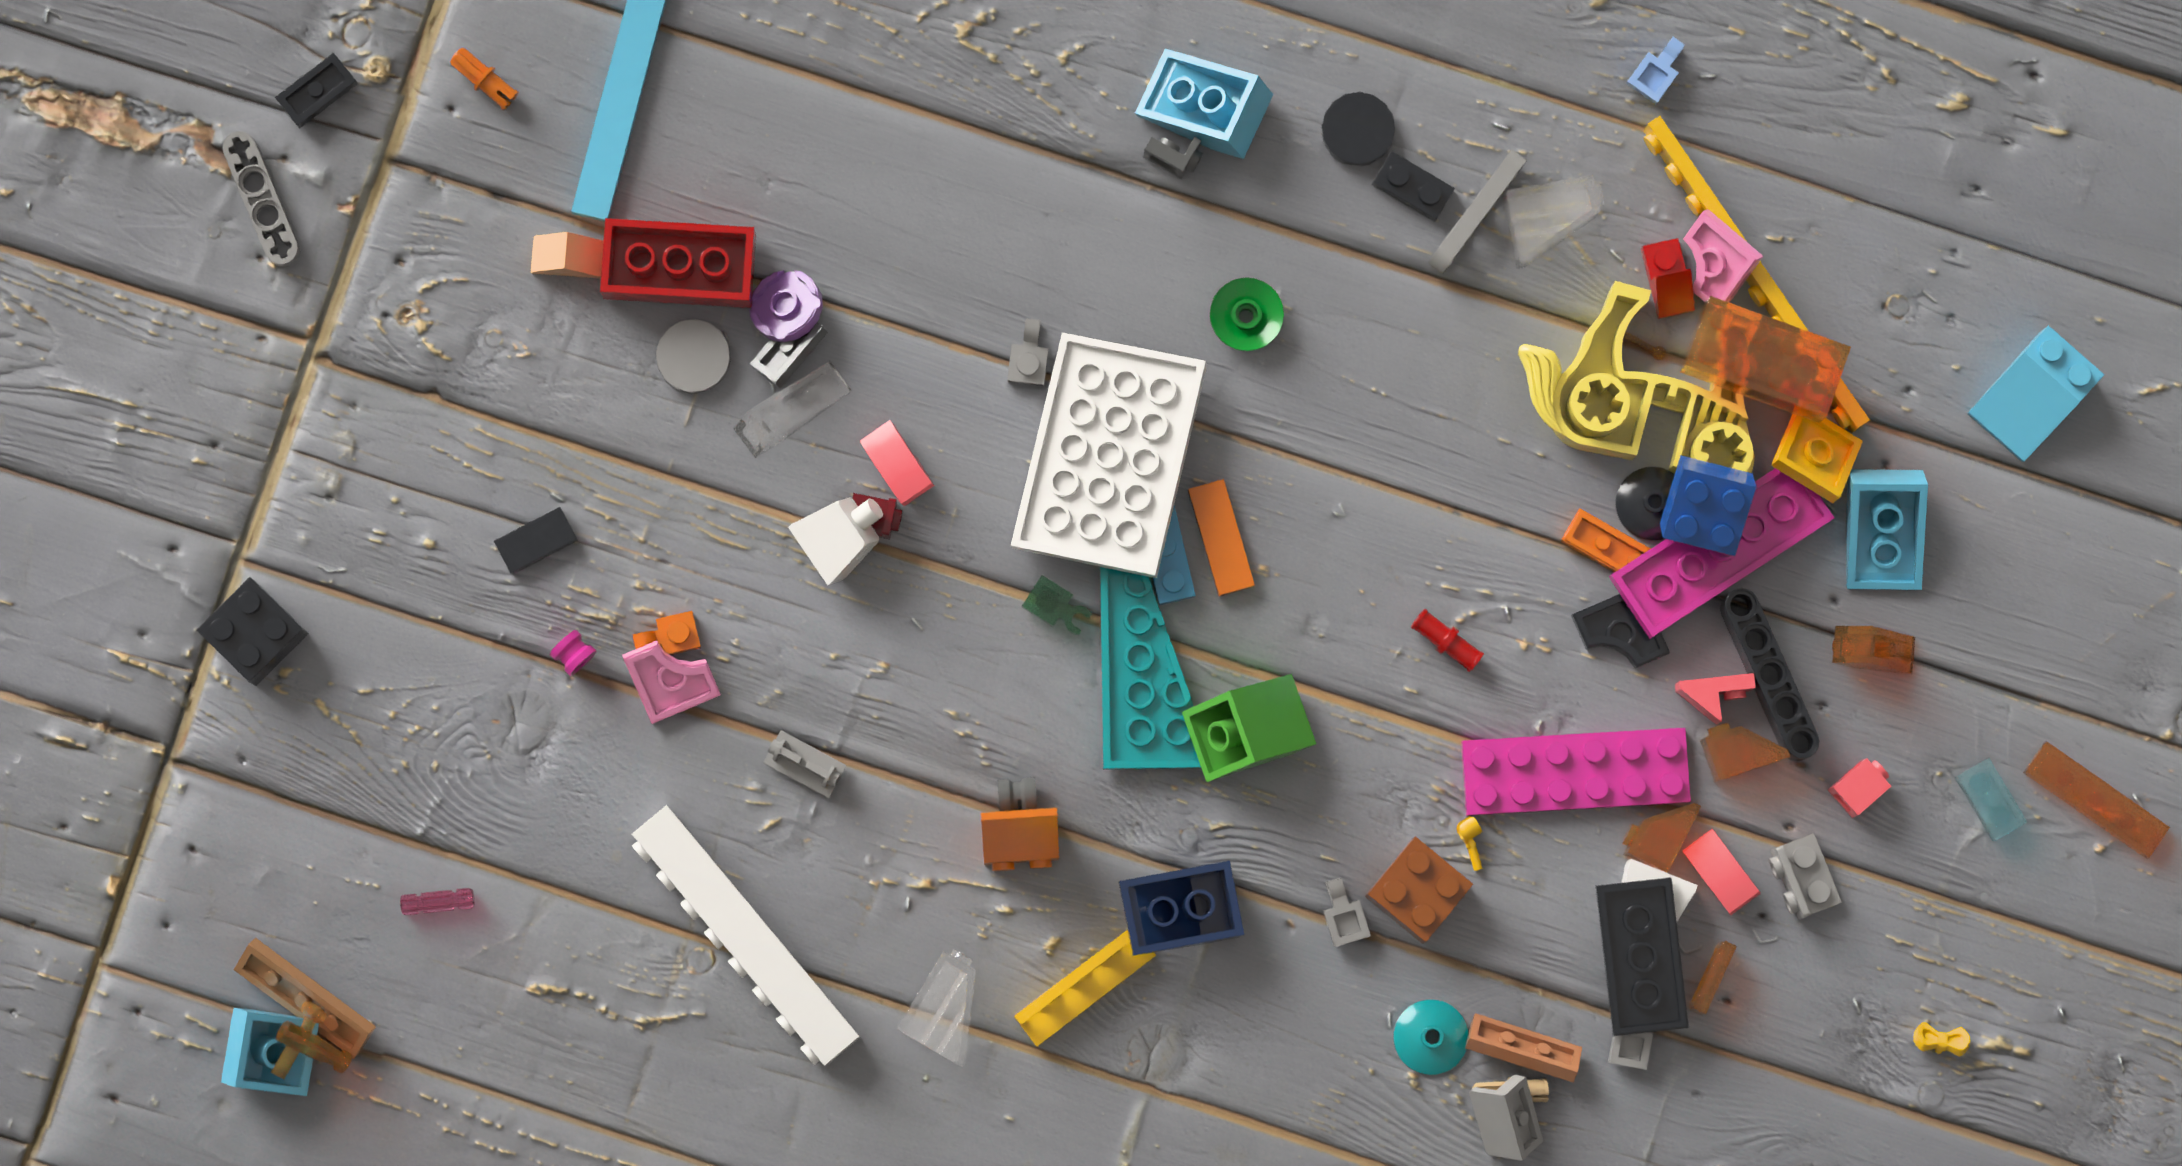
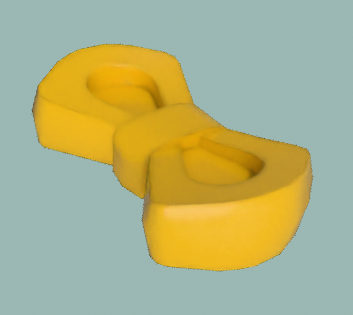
[1913,1022,1971,1057]

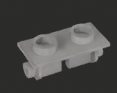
[763,730,847,798]

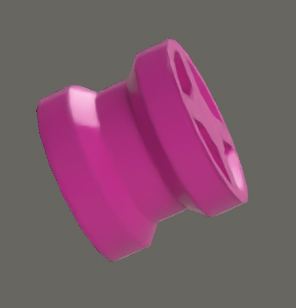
[549,629,597,676]

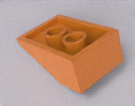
[981,808,1059,871]

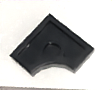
[1571,594,1670,669]

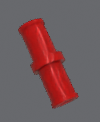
[1410,608,1484,672]

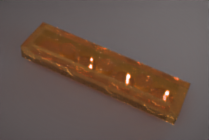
[2023,741,2170,859]

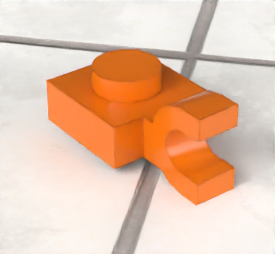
[633,611,701,655]

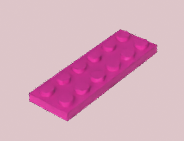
[1609,468,1834,639]
[1461,728,1691,816]

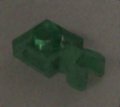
[1022,575,1092,636]

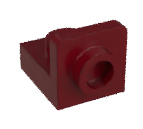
[852,493,903,540]

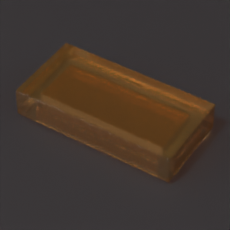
[1689,941,1737,1015]

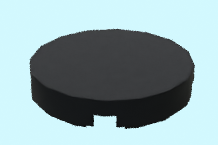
[1321,92,1395,166]

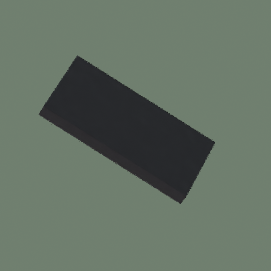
[1595,877,1689,1036]

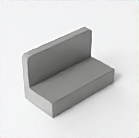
[1469,1075,1544,1161]

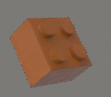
[1365,836,1473,944]

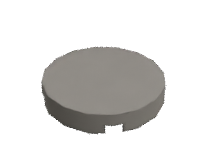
[656,319,731,394]

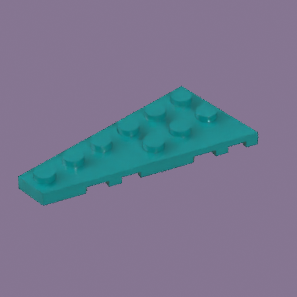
[1100,567,1201,770]

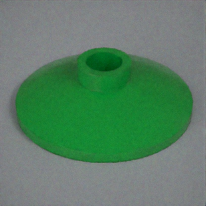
[1210,277,1284,351]

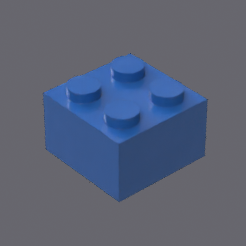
[1660,455,1757,556]

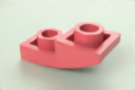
[860,420,934,506]
[1682,829,1761,915]

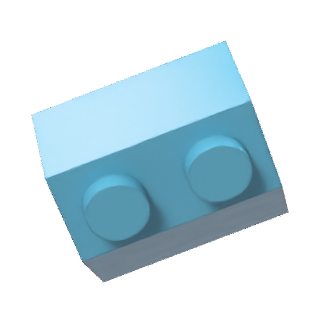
[221,1007,319,1096]

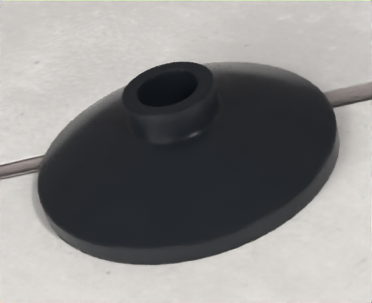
[1616,467,1675,541]

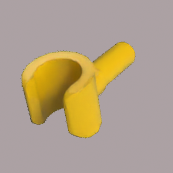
[1456,816,1483,871]

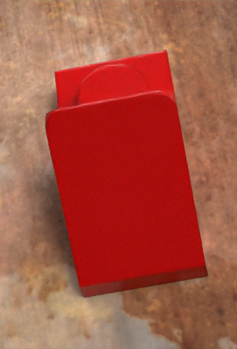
[1641,238,1695,319]

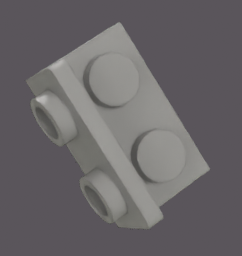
[1769,833,1842,920]

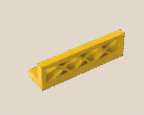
[1014,929,1156,1047]

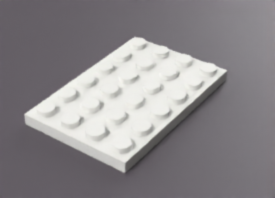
[1011,333,1207,578]

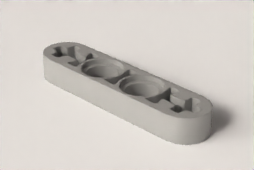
[222,131,300,268]
[1428,149,1527,274]

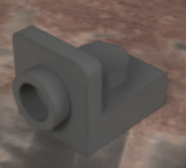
[1143,137,1203,179]

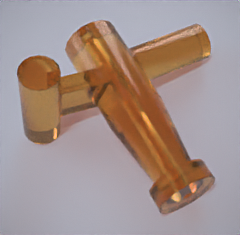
[271,1001,352,1079]

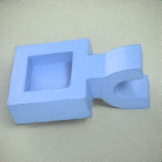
[1626,37,1685,104]

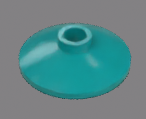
[1393,999,1469,1075]

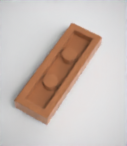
[1466,1013,1582,1082]

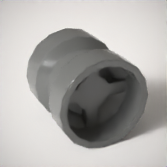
[998,777,1037,812]

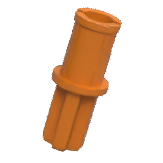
[450,47,519,110]

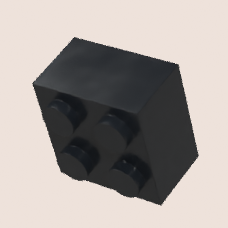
[196,577,309,686]

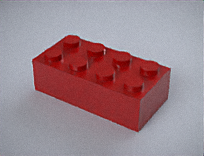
[600,218,756,308]

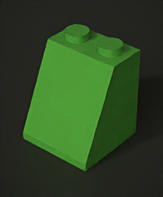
[1182,674,1317,782]

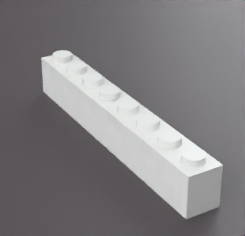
[632,805,860,1066]

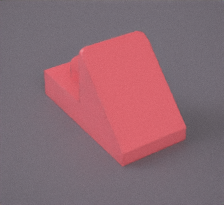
[1675,673,1756,725]

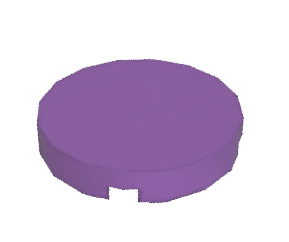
[750,270,823,342]

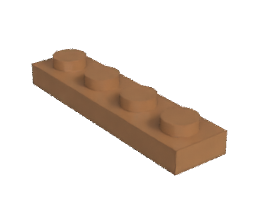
[233,938,376,1059]

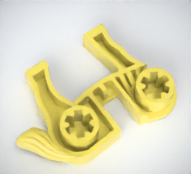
[1518,281,1759,474]

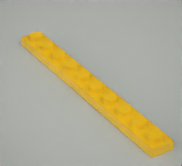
[1644,116,1870,433]

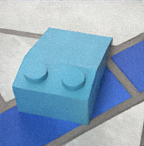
[1135,49,1274,159]
[1967,325,2104,462]
[1846,469,1928,590]

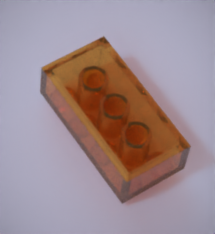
[1680,296,1851,423]

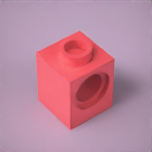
[1828,758,1892,818]

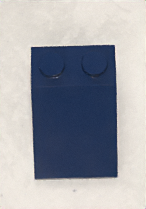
[1119,860,1244,956]

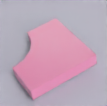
[1683,209,1763,314]
[622,641,721,724]

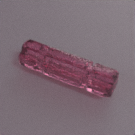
[400,888,475,915]

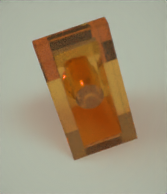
[1832,626,1916,674]
[1700,723,1790,783]
[1622,803,1701,873]

